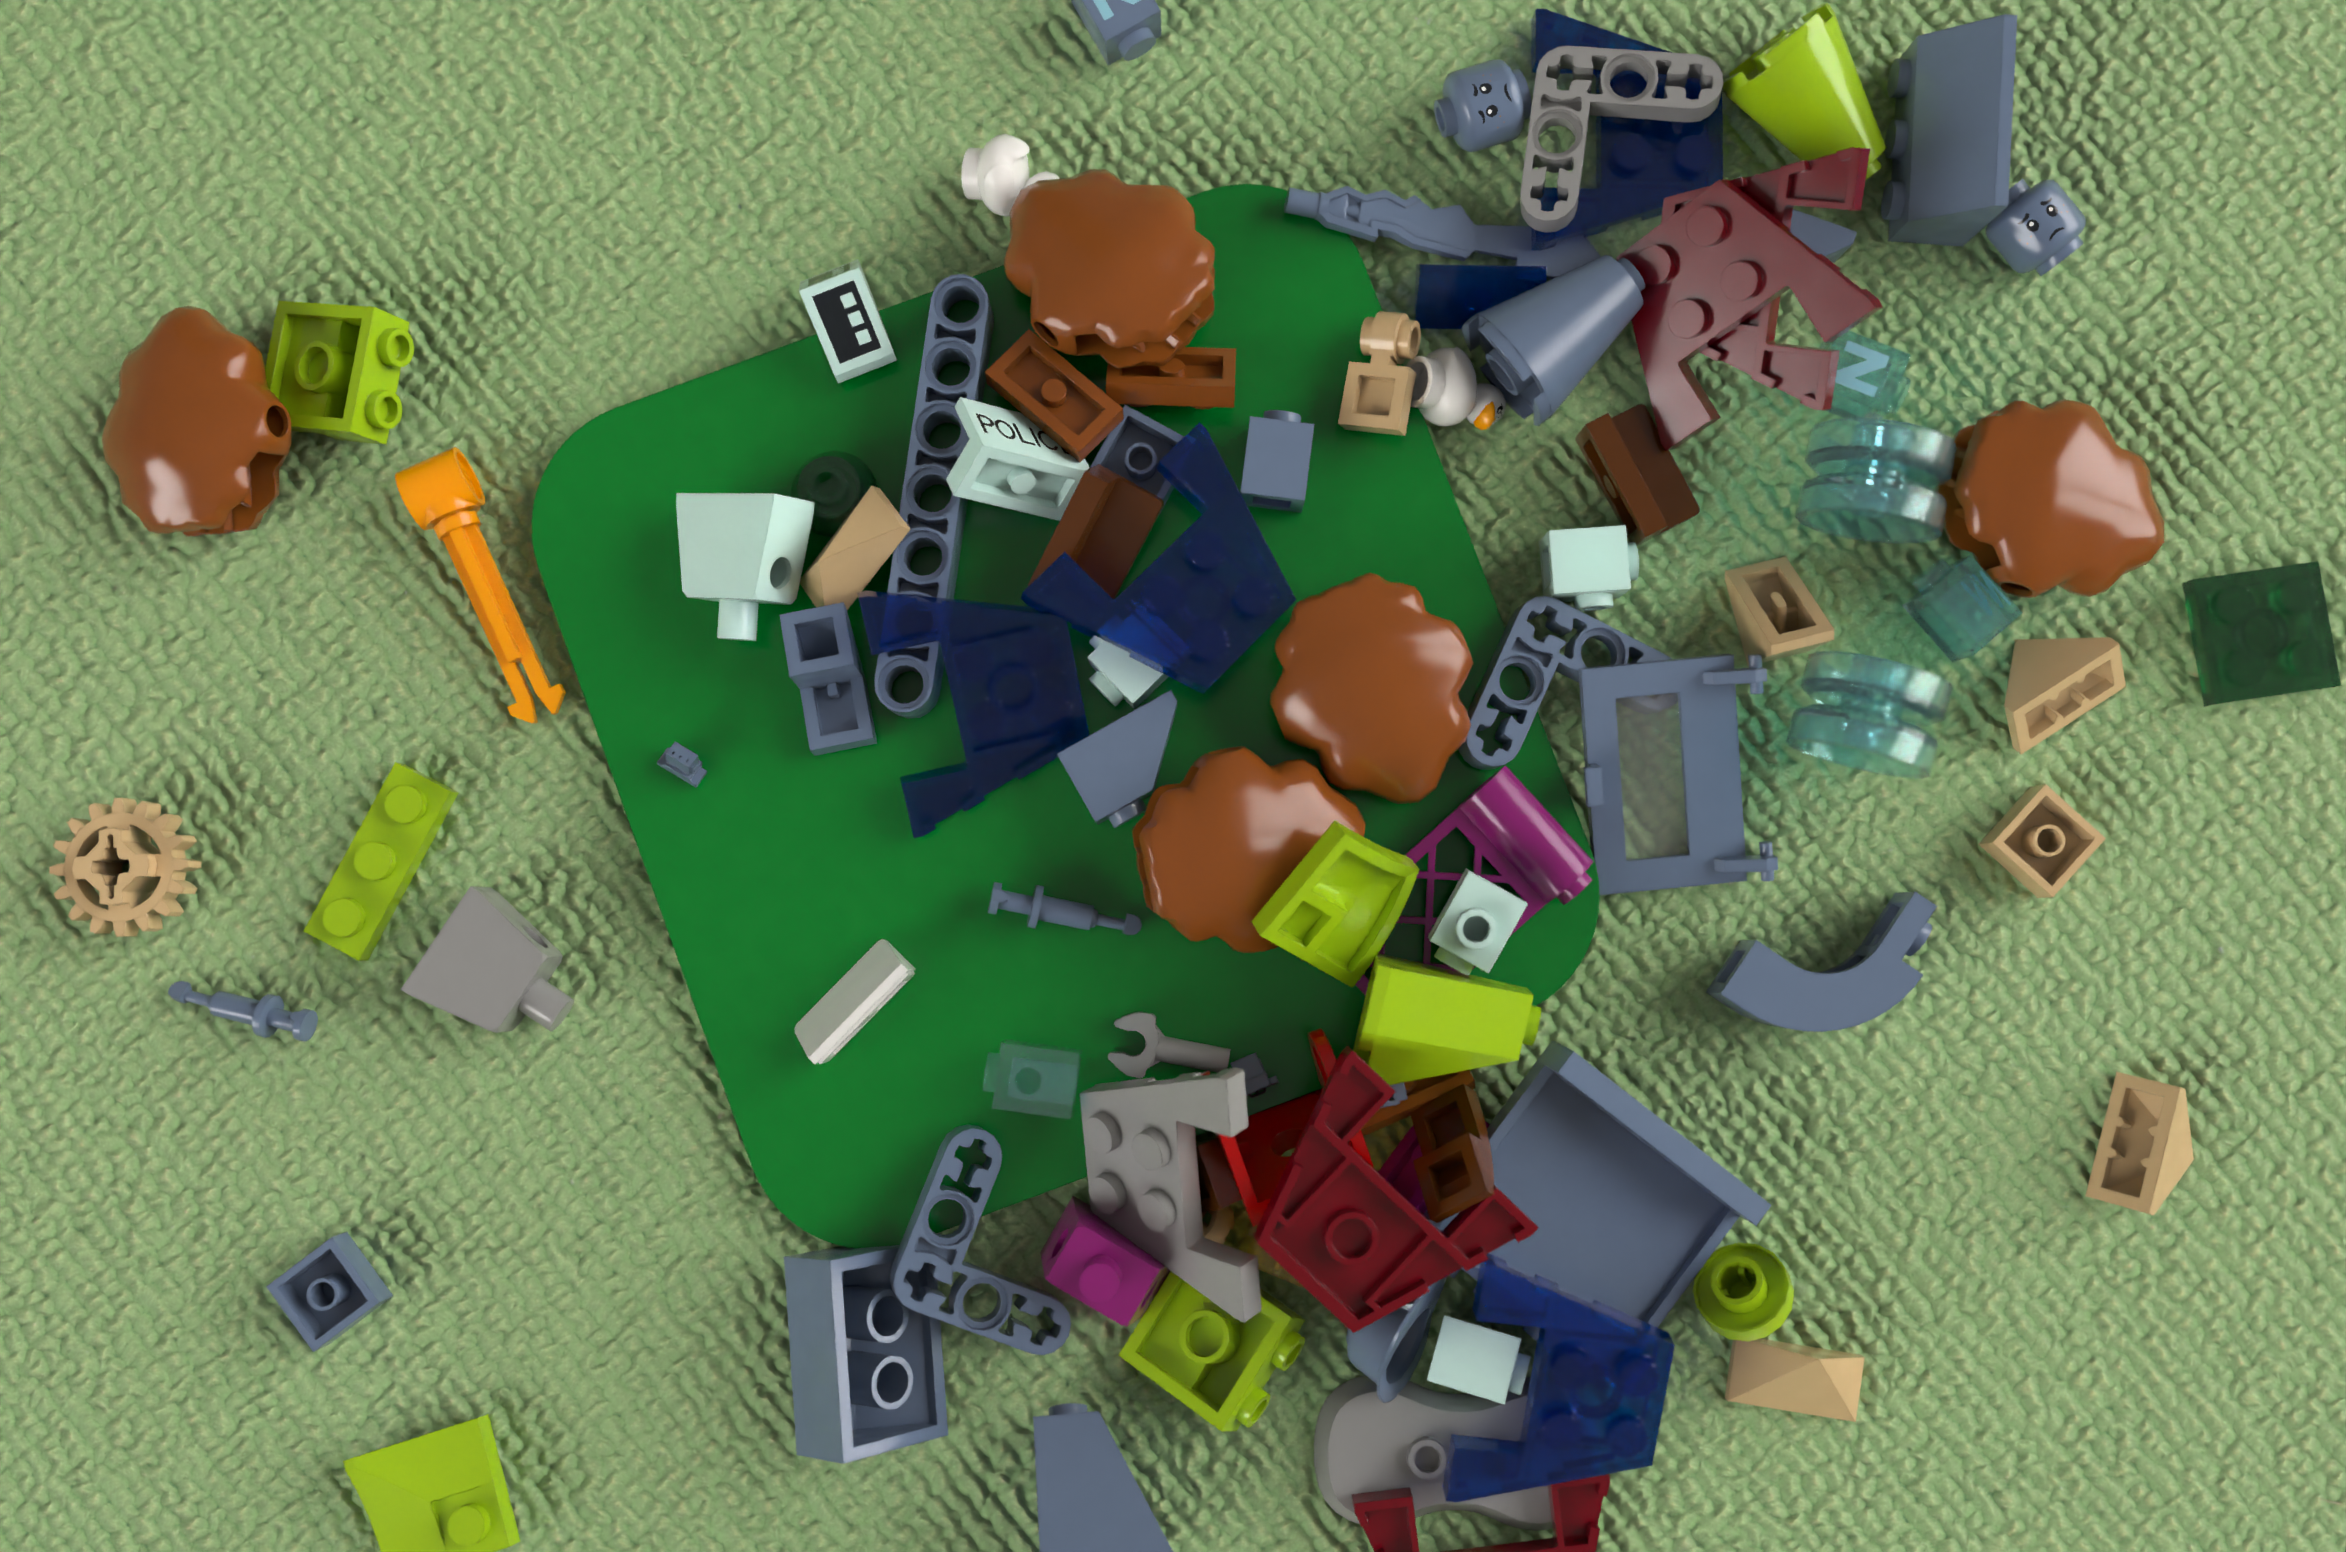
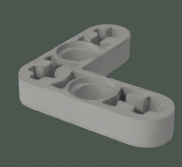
[1520,46,1723,233]

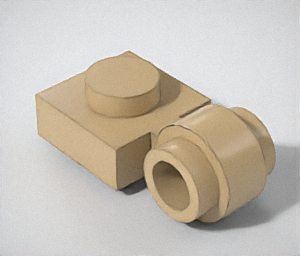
[1338,311,1421,436]

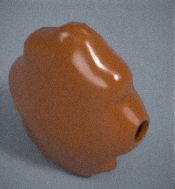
[1004,169,1215,369]
[102,306,292,536]
[1931,399,2164,598]
[1270,572,1473,804]
[1132,746,1366,953]

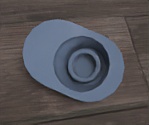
[1346,1277,1447,1403]

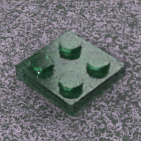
[2182,561,2341,707]

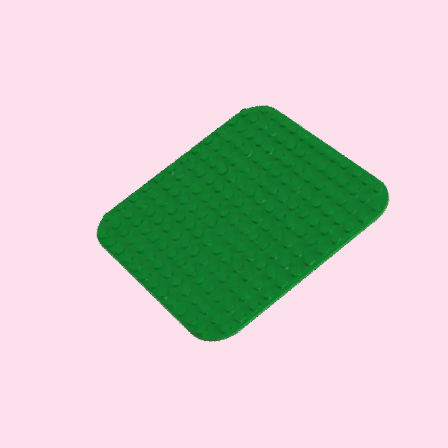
[531,184,1600,1248]

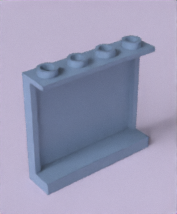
[1423,1040,1772,1396]

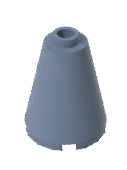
[1462,255,1645,426]

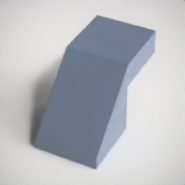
[779,602,877,756]

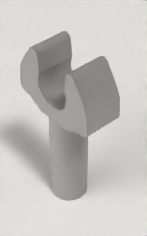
[1108,1011,1231,1078]

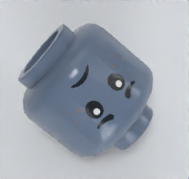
[1434,59,1532,152]
[1986,179,2086,276]

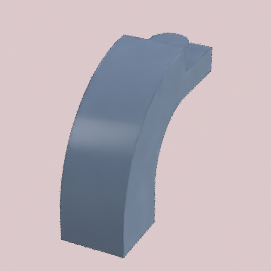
[1706,892,1937,1032]

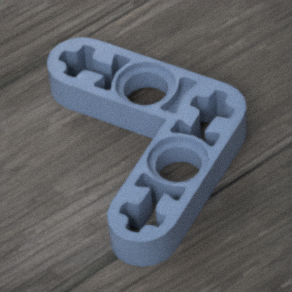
[1458,596,1678,770]
[889,1124,1071,1355]

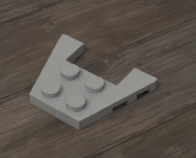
[1080,1068,1261,1322]

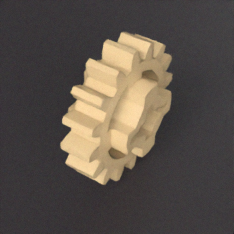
[49,798,201,937]

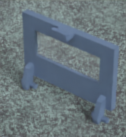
[1578,654,1778,895]

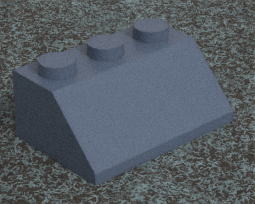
[1881,14,2017,247]
[784,1245,948,1464]

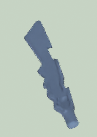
[1284,186,1601,279]

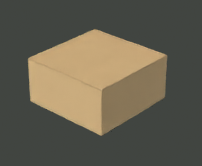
[1979,784,2106,898]

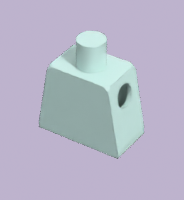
[676,493,815,641]

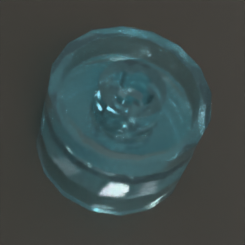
[1795,418,1957,544]
[1786,651,1953,779]

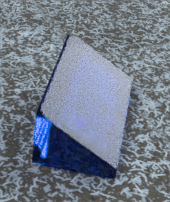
[1414,264,1547,329]

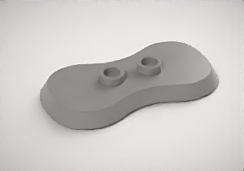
[1314,1375,1599,1531]

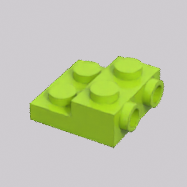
[265,301,414,445]
[1119,1271,1305,1432]

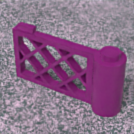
[1355,765,1593,995]

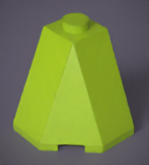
[1353,953,1541,1085]

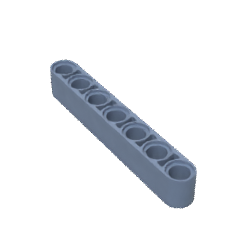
[874,274,994,719]

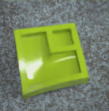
[1251,821,1420,988]
[343,1414,521,1552]

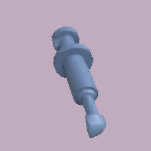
[988,882,1142,935]
[168,981,318,1041]

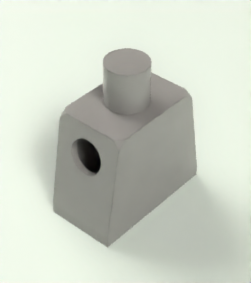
[401,886,574,1033]

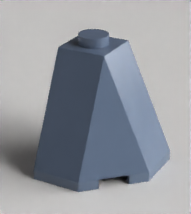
[1033,1403,1173,1552]

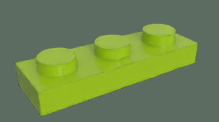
[303,762,459,961]

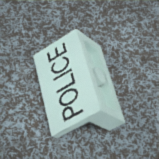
[946,397,1090,521]

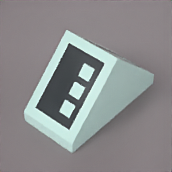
[799,259,897,384]

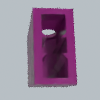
[1040,1196,1170,1327]

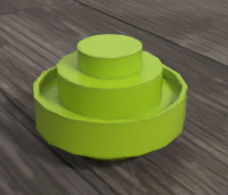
[1693,1242,1794,1342]

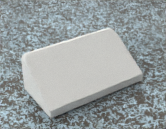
[794,939,916,1065]

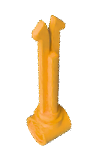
[395,447,566,724]

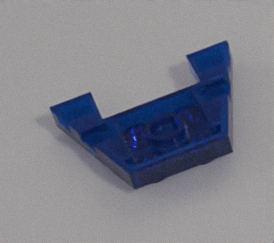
[1531,9,1723,251]
[1021,422,1296,694]
[858,591,1090,838]
[1443,1254,1675,1502]

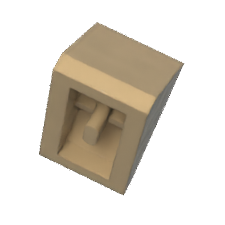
[1725,556,1834,666]

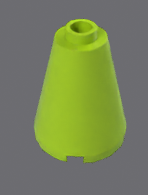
[1722,2,1886,181]

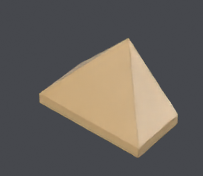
[800,485,910,610]
[2004,637,2126,754]
[2085,1072,2194,1215]
[1725,1338,1865,1422]

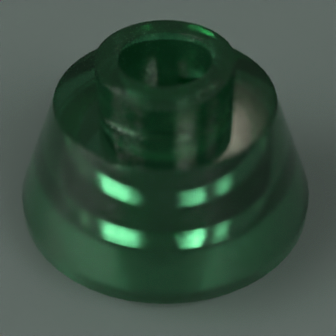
[791,451,877,537]

